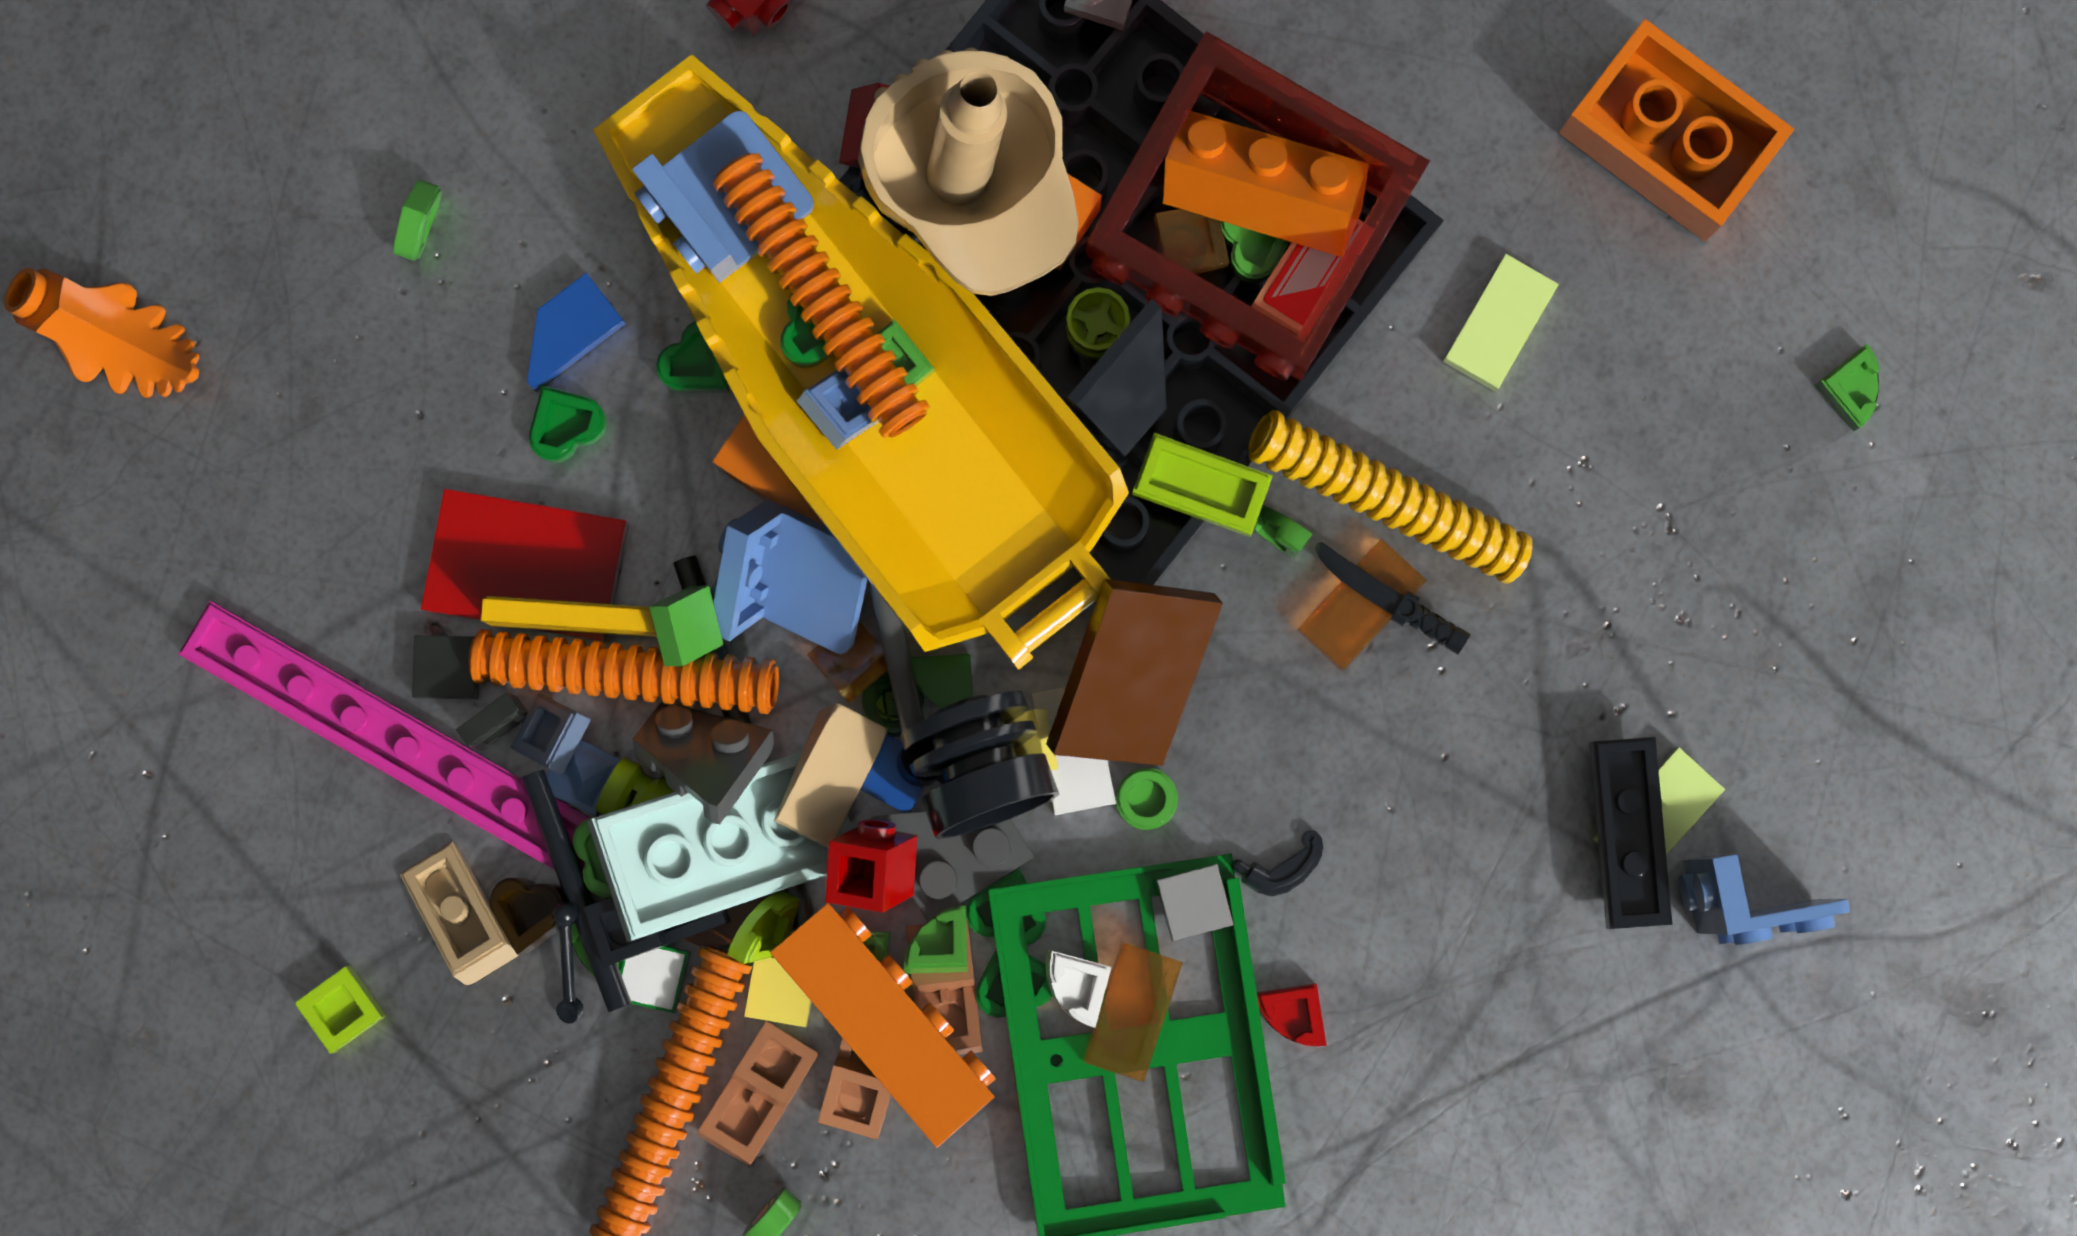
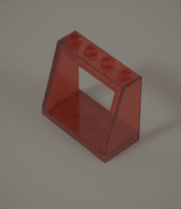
[1086,31,1430,381]

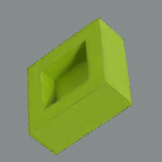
[295,965,386,1054]

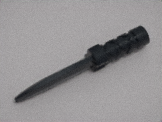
[1315,542,1471,655]

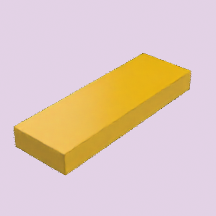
[481,596,657,638]

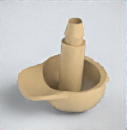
[858,47,1079,296]

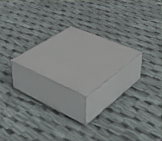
[1155,864,1234,941]

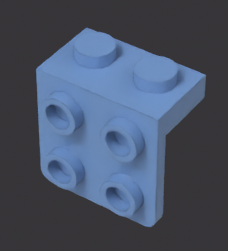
[632,111,814,283]
[711,499,867,654]
[1679,854,1850,945]

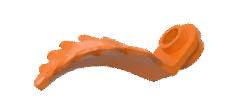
[4,268,200,398]

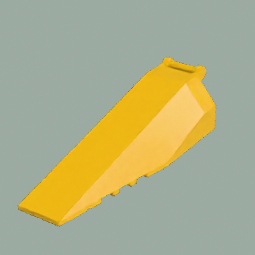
[593,54,1129,670]

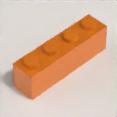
[770,903,996,1148]

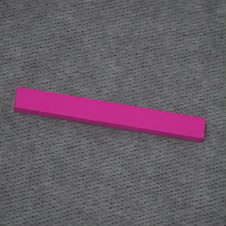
[178,601,607,899]

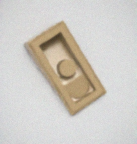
[773,703,888,848]
[400,841,518,985]

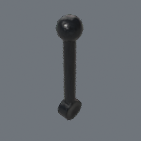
[552,902,584,1024]

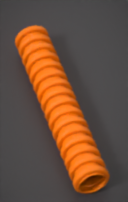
[712,153,930,438]
[468,629,779,714]
[589,945,752,1236]

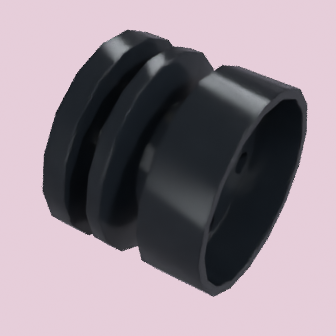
[899,691,1060,839]

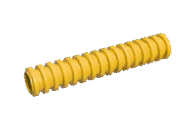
[1248,410,1532,584]

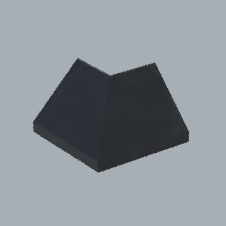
[1067,299,1166,456]

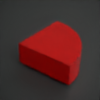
[1257,983,1327,1047]

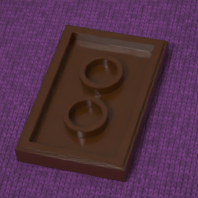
[1046,579,1223,766]

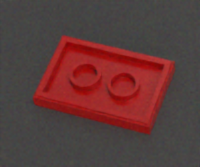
[421,489,628,643]

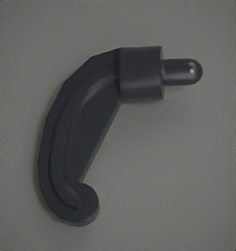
[1232,830,1323,897]

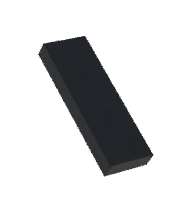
[1590,737,1673,929]

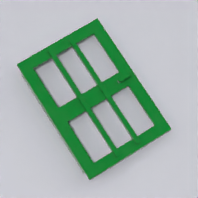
[987,853,1286,1236]

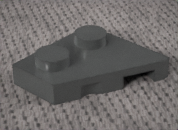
[632,701,775,825]
[868,811,1035,921]

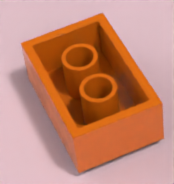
[1559,18,1795,242]

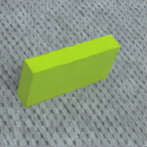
[1132,433,1273,537]

